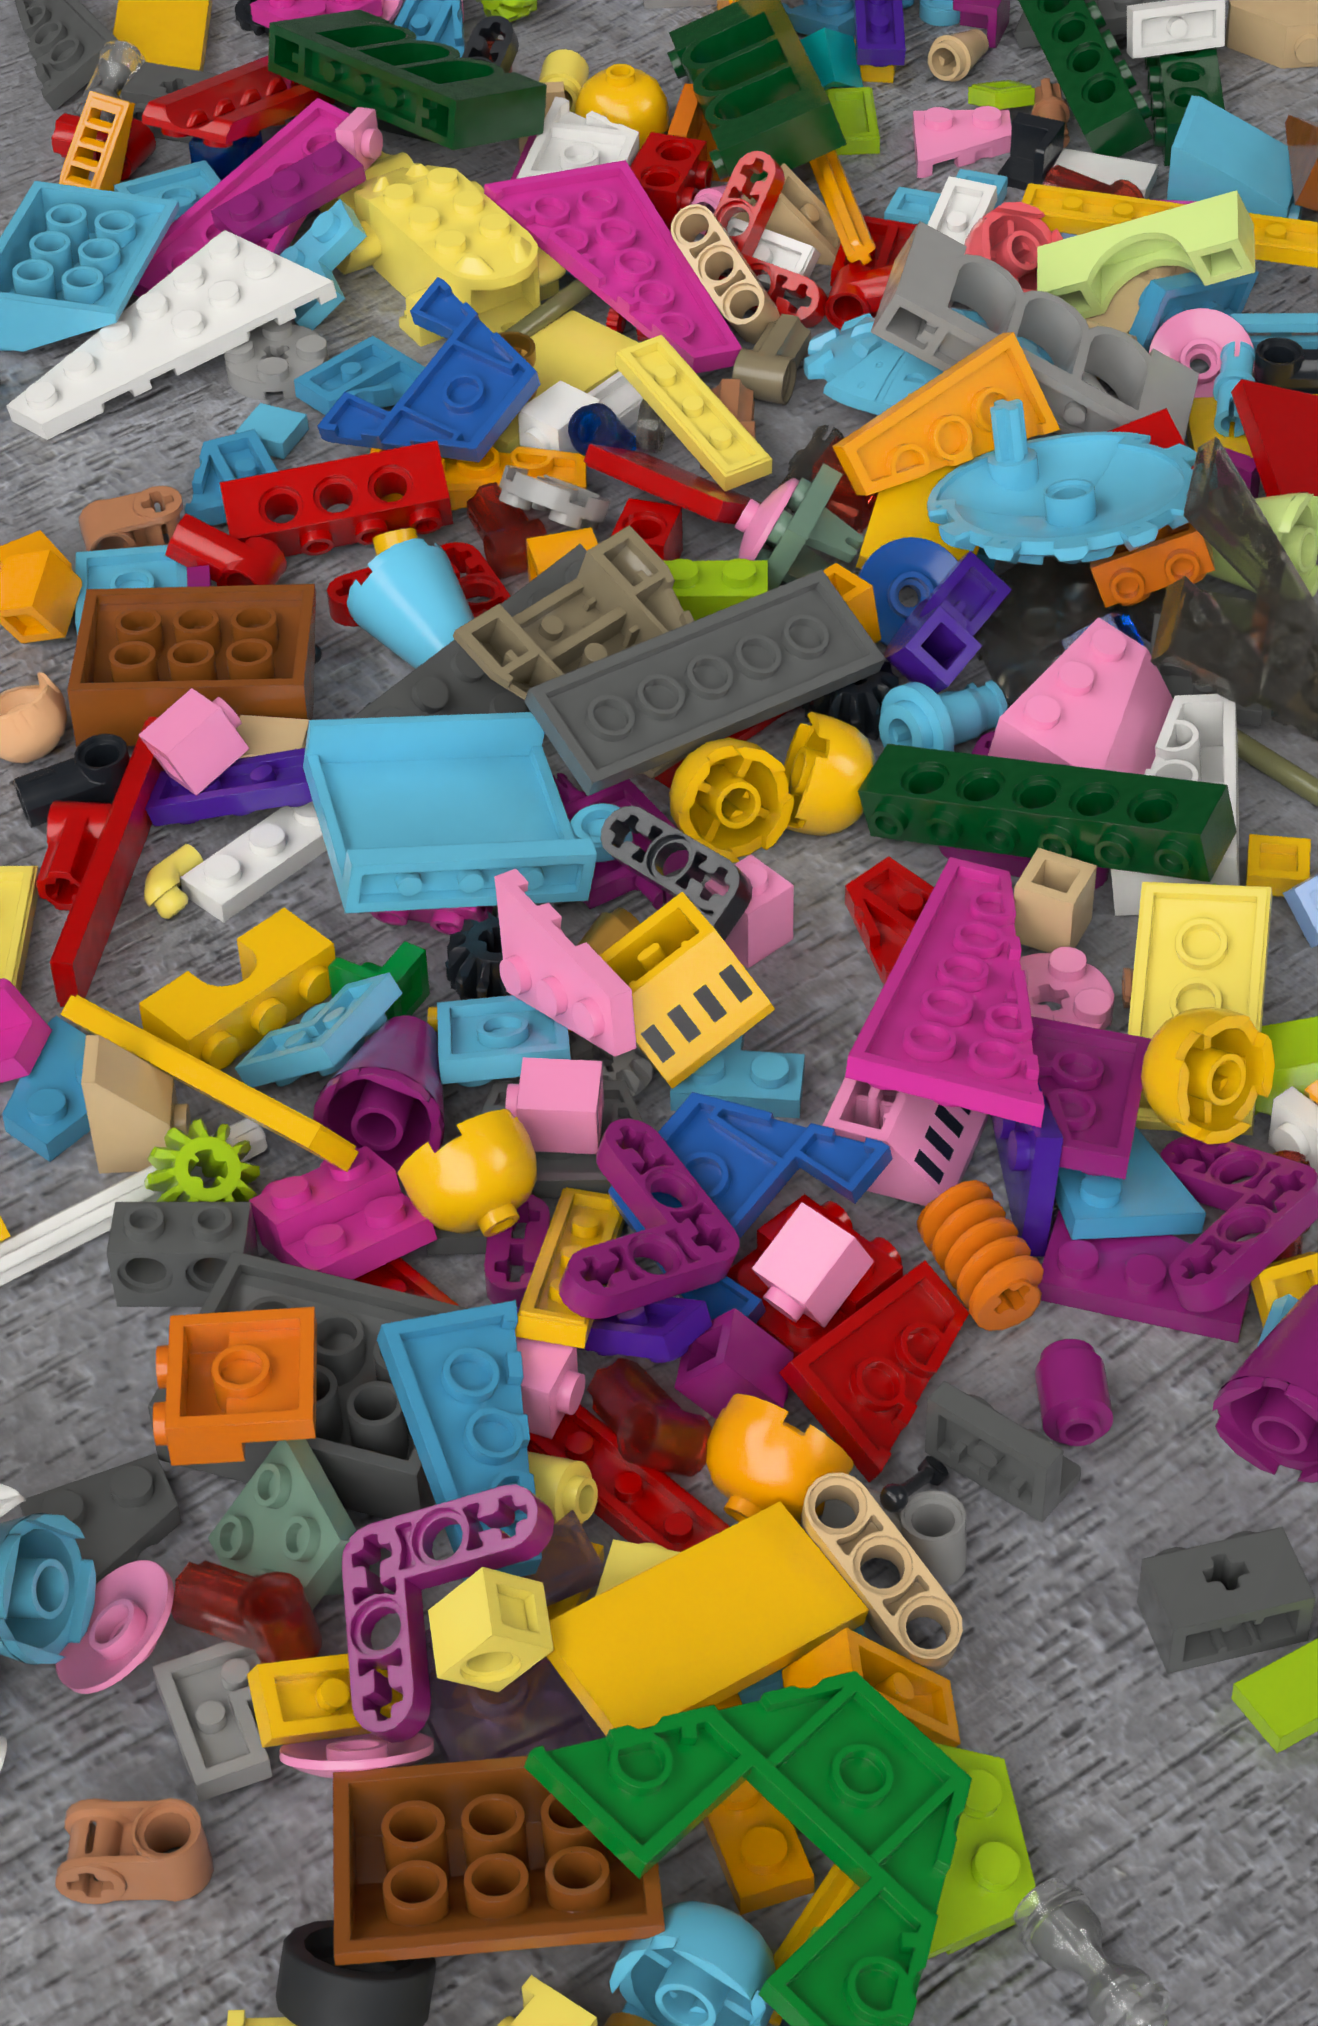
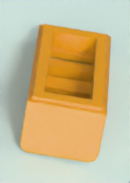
[59,91,135,192]

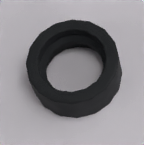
[276,1920,436,2026]

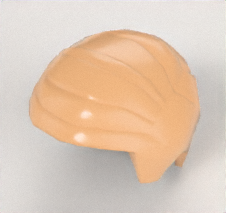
[0,672,67,763]

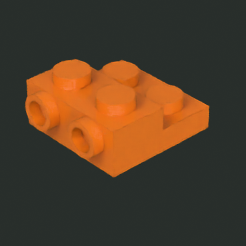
[1090,510,1215,608]
[153,1307,317,1466]

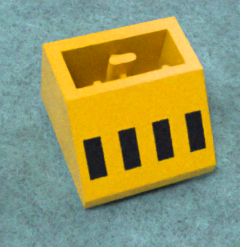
[599,892,775,1089]

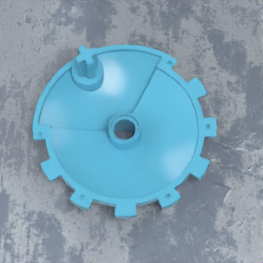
[804,307,1054,415]
[927,399,1213,565]

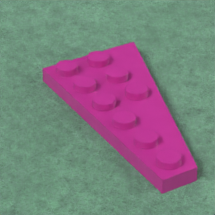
[133,98,350,297]
[484,160,742,374]
[845,857,1045,1128]

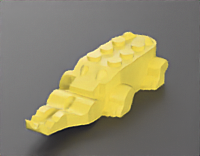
[286,122,566,347]

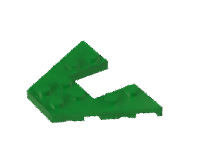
[524,1671,972,2026]

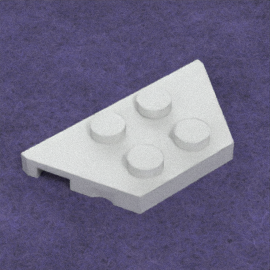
[516,97,639,179]

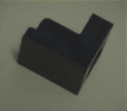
[998,112,1065,190]

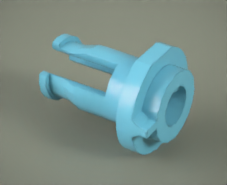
[879,680,1008,752]

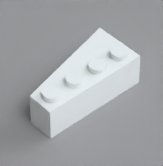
[1111,693,1239,916]

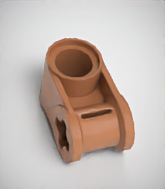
[79,486,183,551]
[55,1798,214,1904]

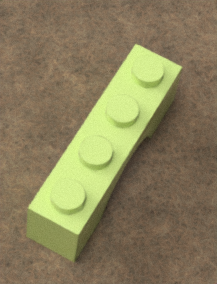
[1037,190,1255,319]

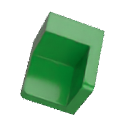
[328,941,430,1021]

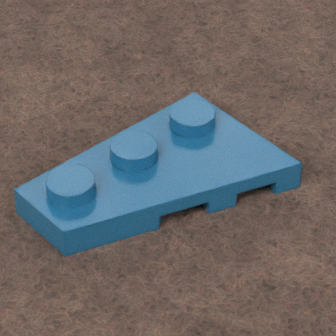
[1129,270,1259,353]

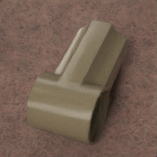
[732,314,811,405]

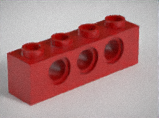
[219,440,454,557]

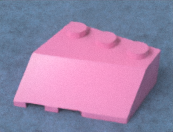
[988,617,1173,775]

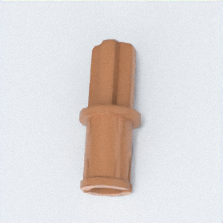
[1031,78,1070,148]

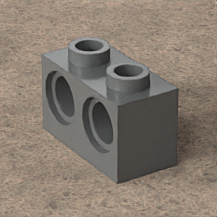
[106,1202,259,1307]

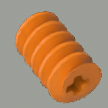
[917,1180,1044,1331]

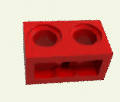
[630,132,714,232]

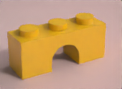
[139,907,336,1070]

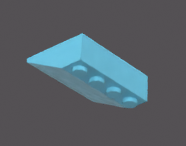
[0,181,179,352]

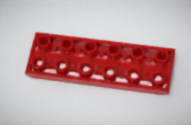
[142,56,335,148]

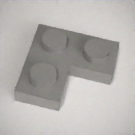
[152,1618,311,1802]

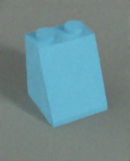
[1167,95,1303,220]

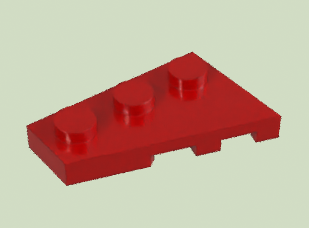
[779,1260,969,1483]

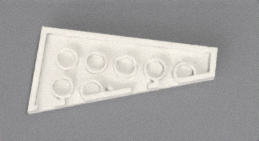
[6,230,337,440]

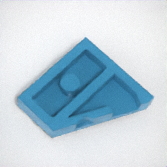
[294,336,425,415]
[184,429,278,526]
[2,1015,90,1162]

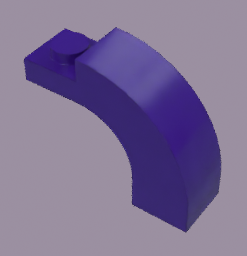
[884,551,1012,694]

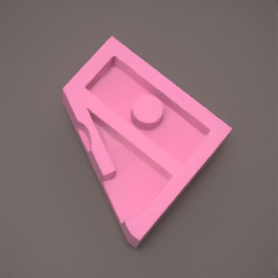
[912,106,1012,178]

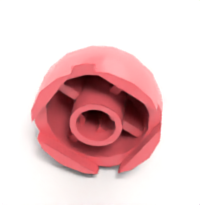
[964,202,1063,293]

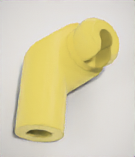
[144,844,203,919]

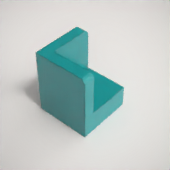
[800,27,863,90]

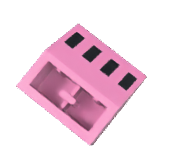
[822,1077,988,1206]

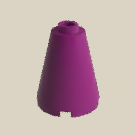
[313,1015,444,1177]
[1212,1284,1318,1483]

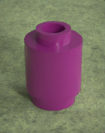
[1035,1339,1113,1446]

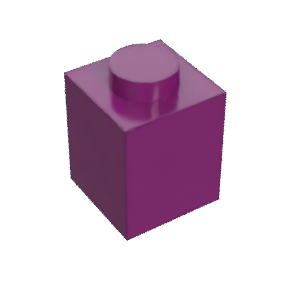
[674,1308,794,1419]

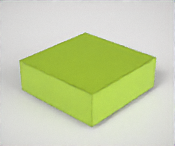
[968,80,1035,110]

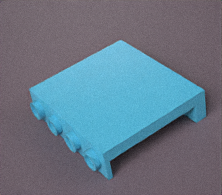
[303,712,597,913]

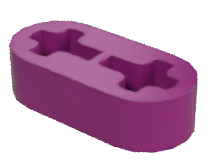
[484,1195,551,1308]

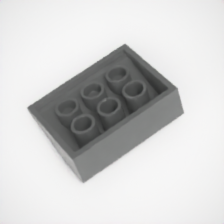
[148,1251,469,1519]

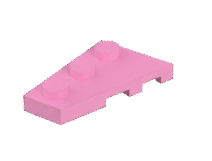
[494,869,637,1057]

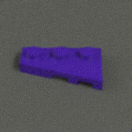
[991,1083,1063,1257]

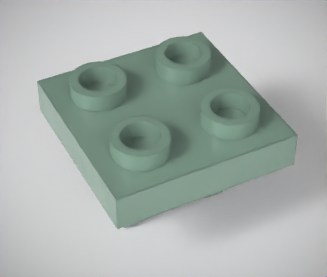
[755,463,864,591]
[208,1439,372,1631]

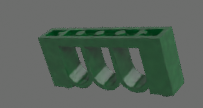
[667,0,847,184]
[268,9,547,150]

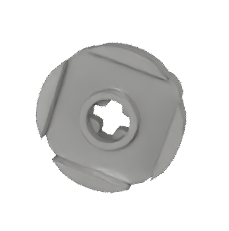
[224,320,328,400]
[498,465,611,530]

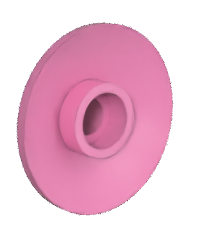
[1149,308,1255,398]
[734,478,799,560]
[56,1560,174,1694]
[280,1733,434,1779]

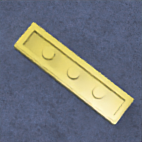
[615,335,773,492]

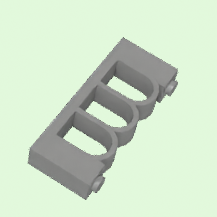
[871,221,1199,441]

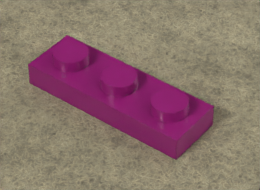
[211,140,366,244]

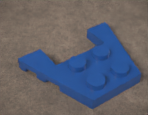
[317,277,541,463]
[608,1092,893,1324]

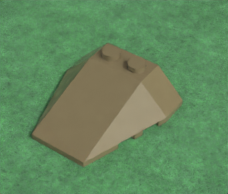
[453,525,694,779]

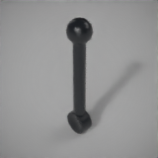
[880,1456,949,1512]

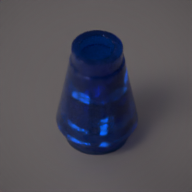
[568,403,637,456]

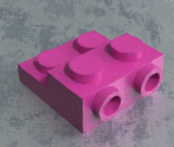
[249,1146,437,1280]

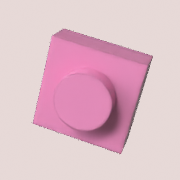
[335,107,383,171]

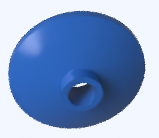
[858,537,958,646]

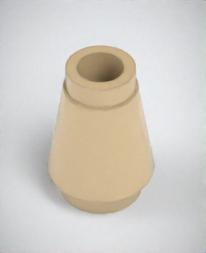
[928,29,989,82]

